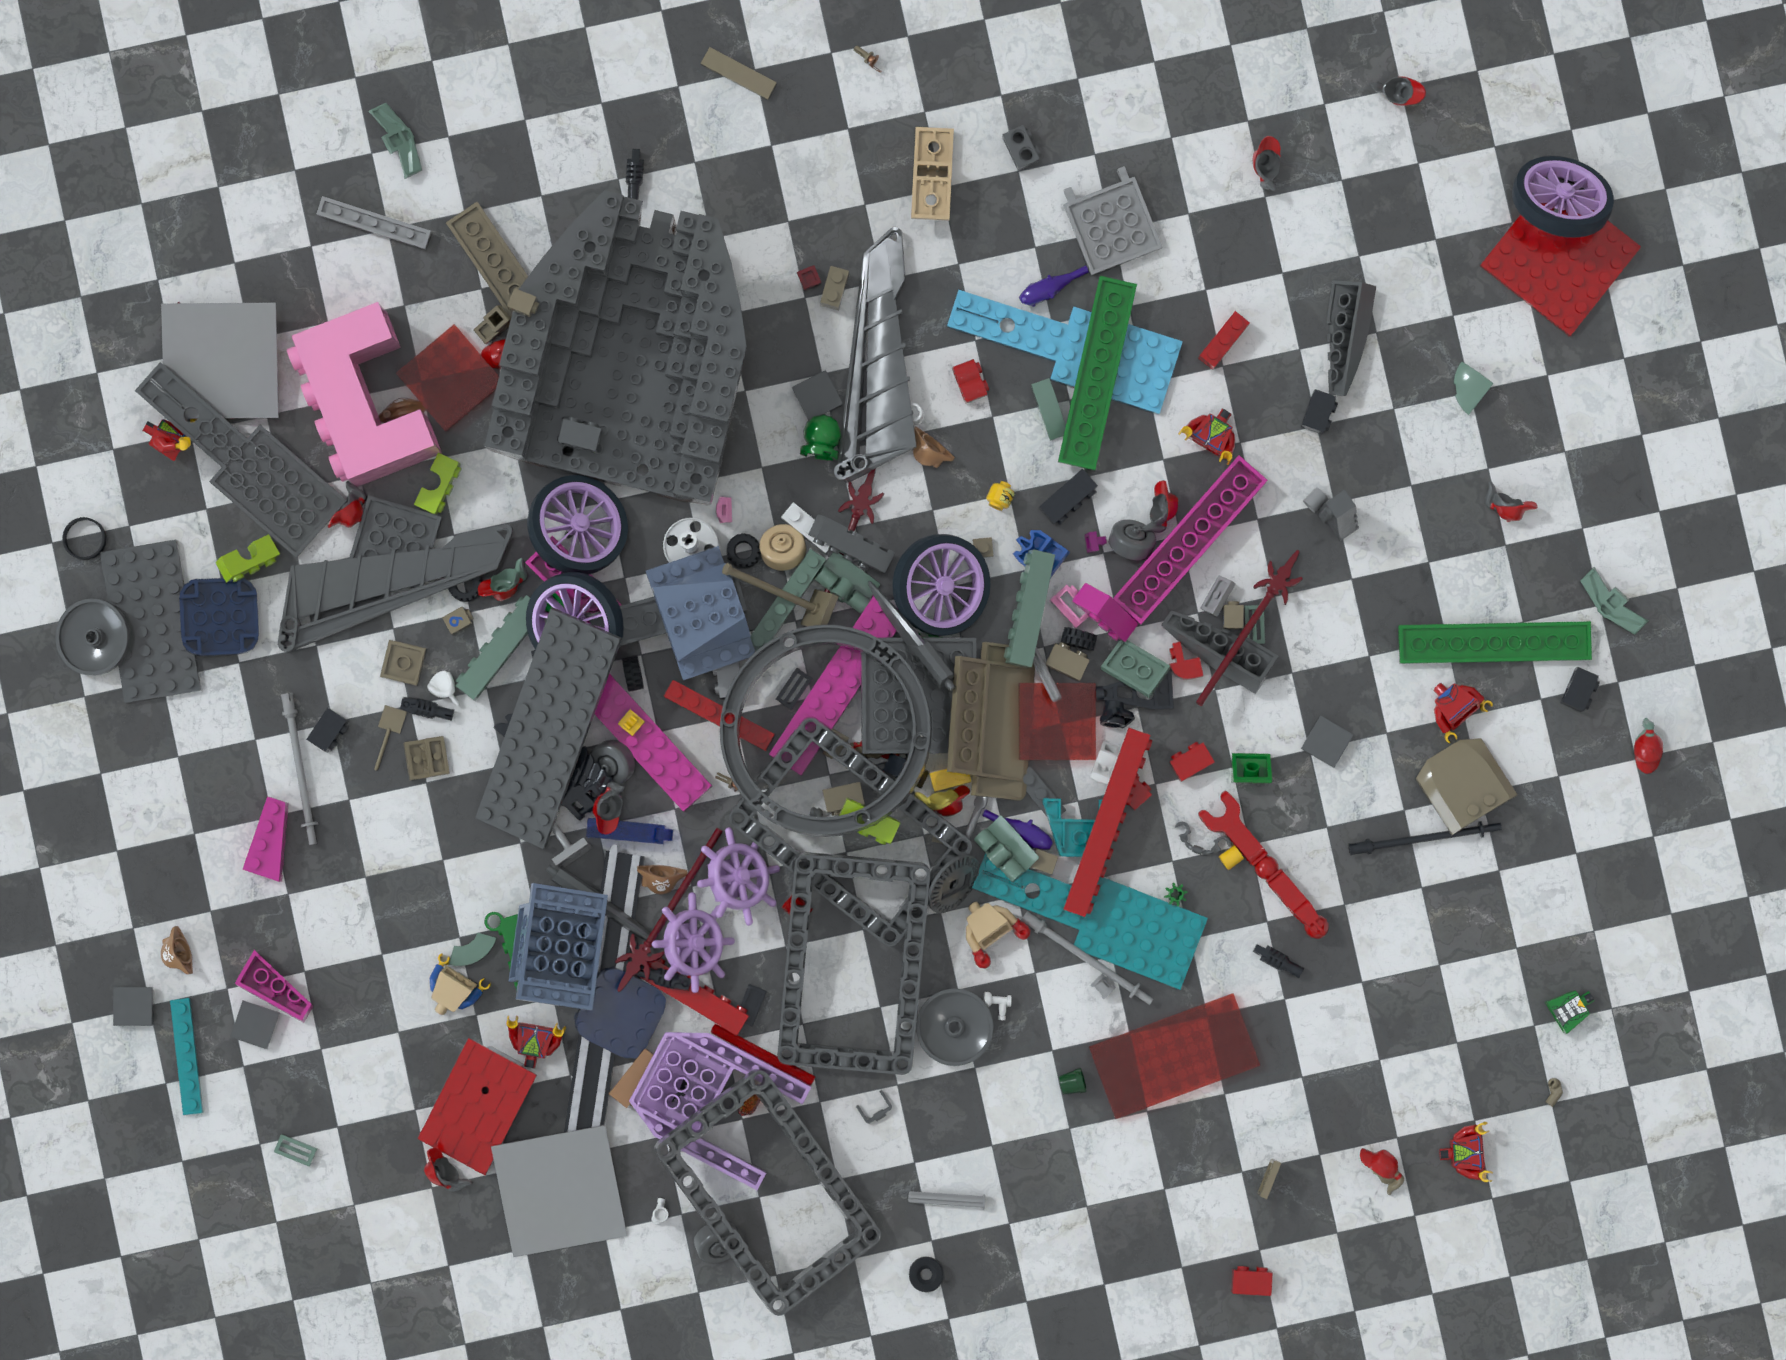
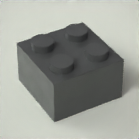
[558,417,603,454]

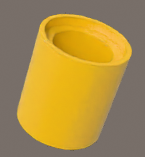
[1218,845,1244,870]

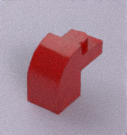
[1169,642,1203,680]

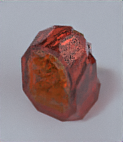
[737,1094,761,1116]

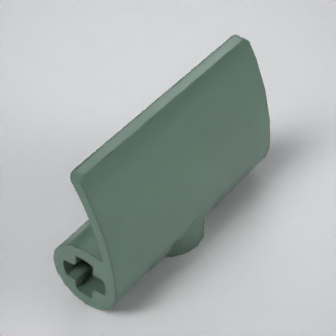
[814,553,880,614]
[974,815,1039,883]

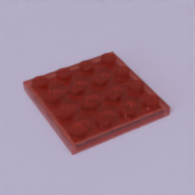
[396,324,499,432]
[1019,683,1096,760]

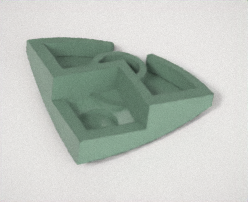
[1453,362,1493,415]

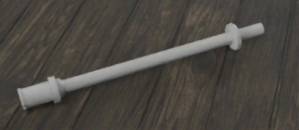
[281,693,318,845]
[1021,911,1153,1005]

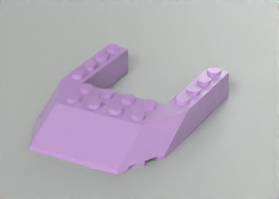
[629,1032,811,1190]

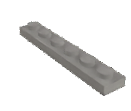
[316,196,432,250]

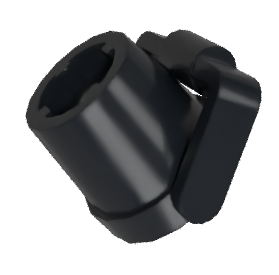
[1100,700,1135,729]

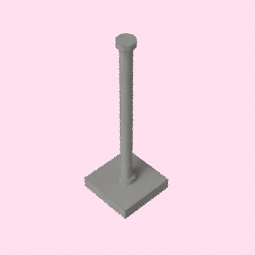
[552,822,593,868]

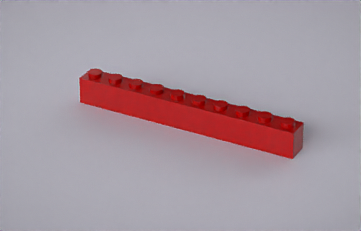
[1064,727,1153,917]

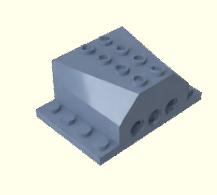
[645,546,755,680]
[509,883,608,1011]

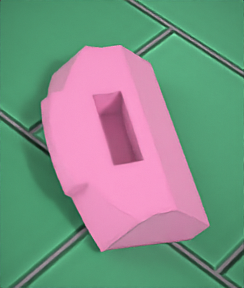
[716,497,732,523]

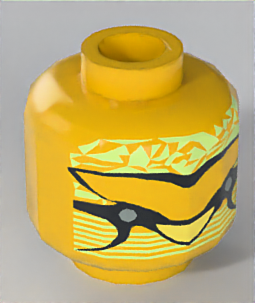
[986,481,1015,511]

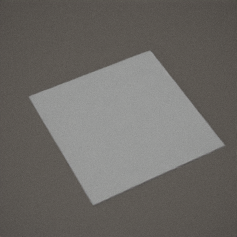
[161,303,279,419]
[491,1125,627,1257]

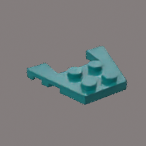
[1042,798,1102,857]

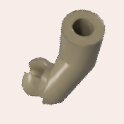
[1545,1078,1563,1107]

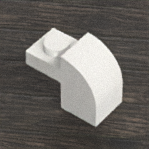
[1090,741,1121,785]

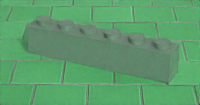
[750,549,826,652]
[1004,549,1055,668]
[456,595,546,701]

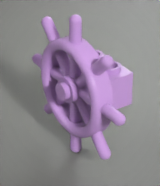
[697,827,780,926]
[652,892,735,993]

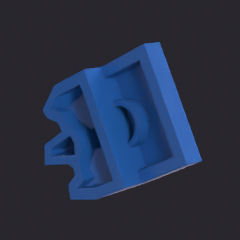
[1013,530,1070,579]

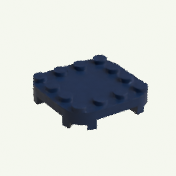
[179,578,259,656]
[574,967,666,1058]

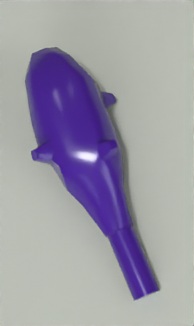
[1019,266,1089,307]
[982,809,1053,850]

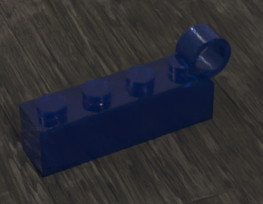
[586,818,674,845]

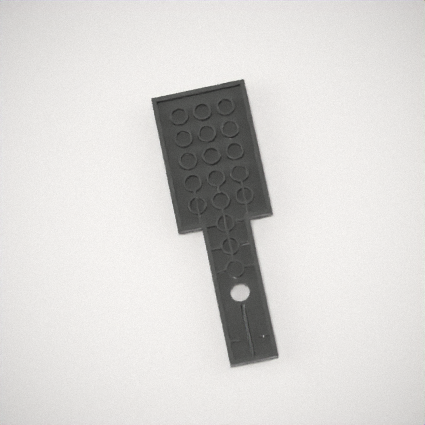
[135,362,347,558]

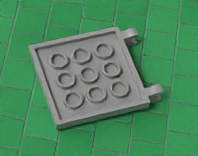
[1063,166,1162,276]

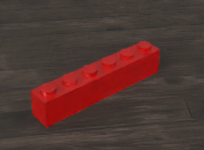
[664,680,775,751]
[640,956,749,1036]

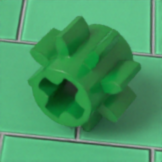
[1164,883,1188,906]

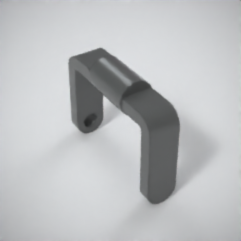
[856,1090,892,1123]

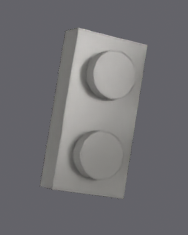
[1200,575,1236,617]

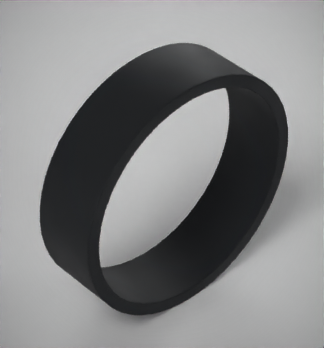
[62,517,106,560]

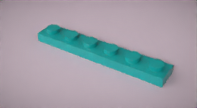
[170,998,203,1115]

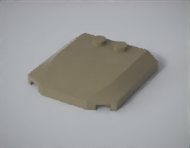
[1416,738,1517,835]

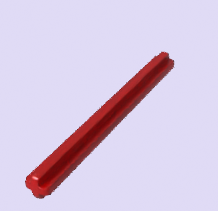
[711,1024,815,1085]

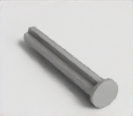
[1033,647,1062,702]
[908,1191,985,1210]

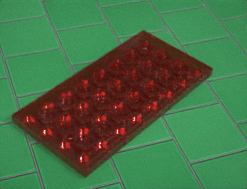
[1088,993,1260,1119]

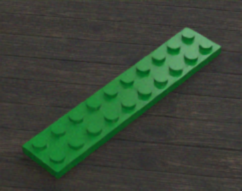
[1058,276,1137,471]
[1398,621,1592,664]

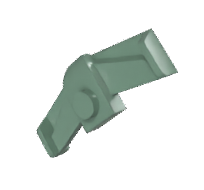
[368,103,422,179]
[1580,567,1649,635]

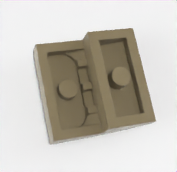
[403,736,450,781]

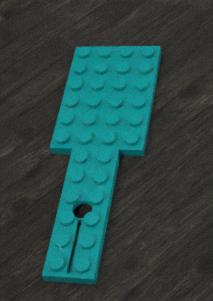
[972,853,1208,990]

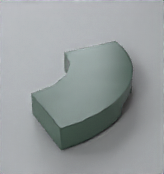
[449,933,497,966]

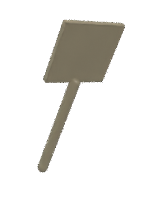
[374,705,407,770]

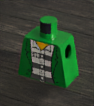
[1545,990,1595,1034]

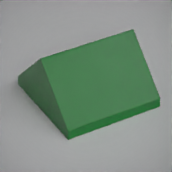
[1231,753,1272,784]

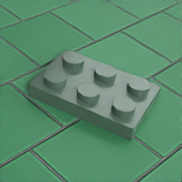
[1101,640,1170,698]

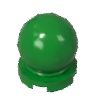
[800,415,841,461]

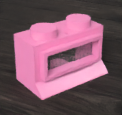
[1050,585,1089,629]

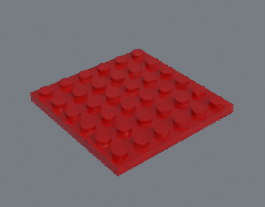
[1480,179,1641,337]

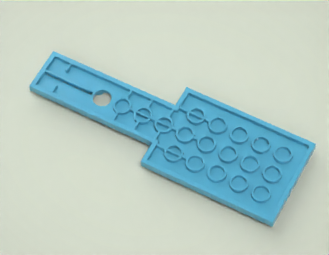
[947,290,1183,414]

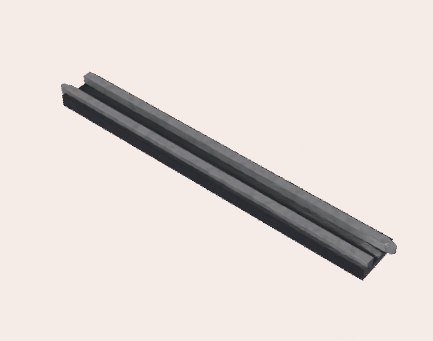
[564,844,645,1133]

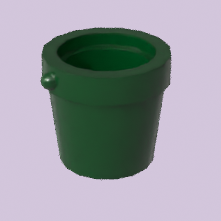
[1059,1068,1087,1095]

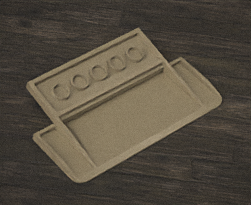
[947,642,1035,801]

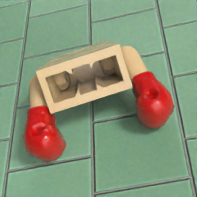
[966,902,1031,969]

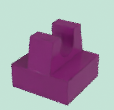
[1084,531,1107,553]

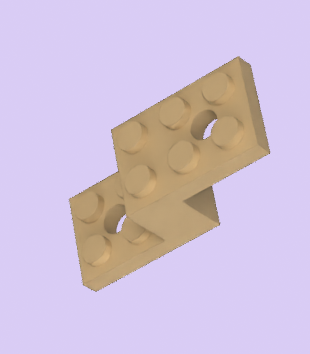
[911,127,954,221]

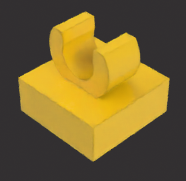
[618,709,645,736]

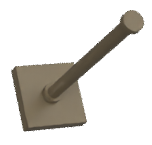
[722,563,838,627]

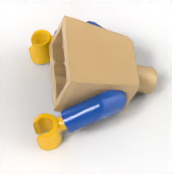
[429,953,490,1015]

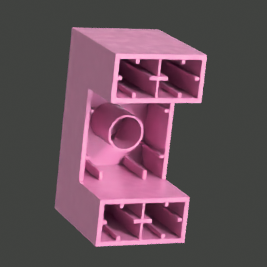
[287,302,442,487]

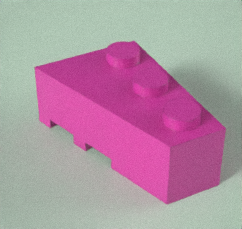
[1072,583,1138,642]

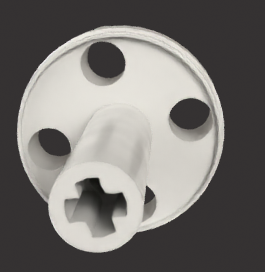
[663,518,719,563]

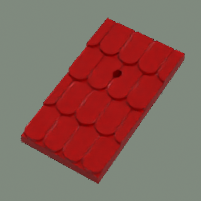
[418,1038,537,1175]

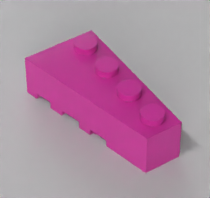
[242,796,289,882]
[235,950,313,1023]

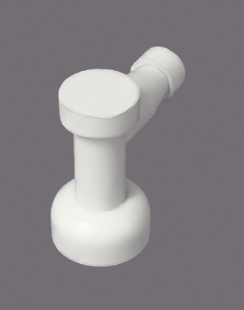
[983,992,1011,1020]
[651,1198,668,1225]

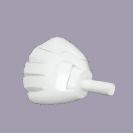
[427,671,460,706]

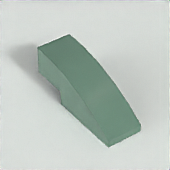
[1031,378,1066,441]

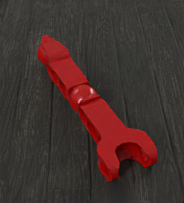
[1198,791,1329,939]

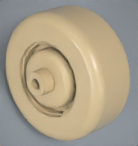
[759,524,806,571]

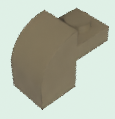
[473,305,511,344]

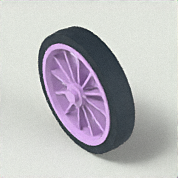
[1512,156,1614,238]
[527,475,628,575]
[892,534,991,636]
[526,572,624,650]

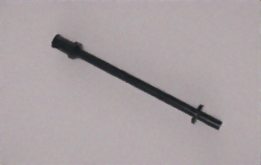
[1348,821,1502,856]

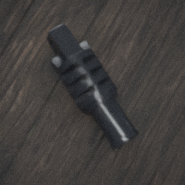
[625,149,644,200]
[400,697,455,721]
[1253,944,1304,978]
[637,965,691,991]

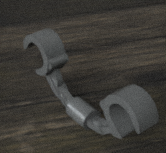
[1175,822,1231,855]

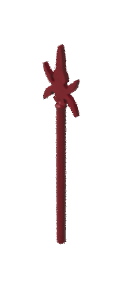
[824,468,884,593]
[1196,550,1303,706]
[615,828,723,992]

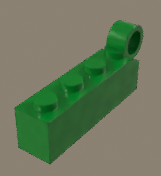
[484,912,518,990]

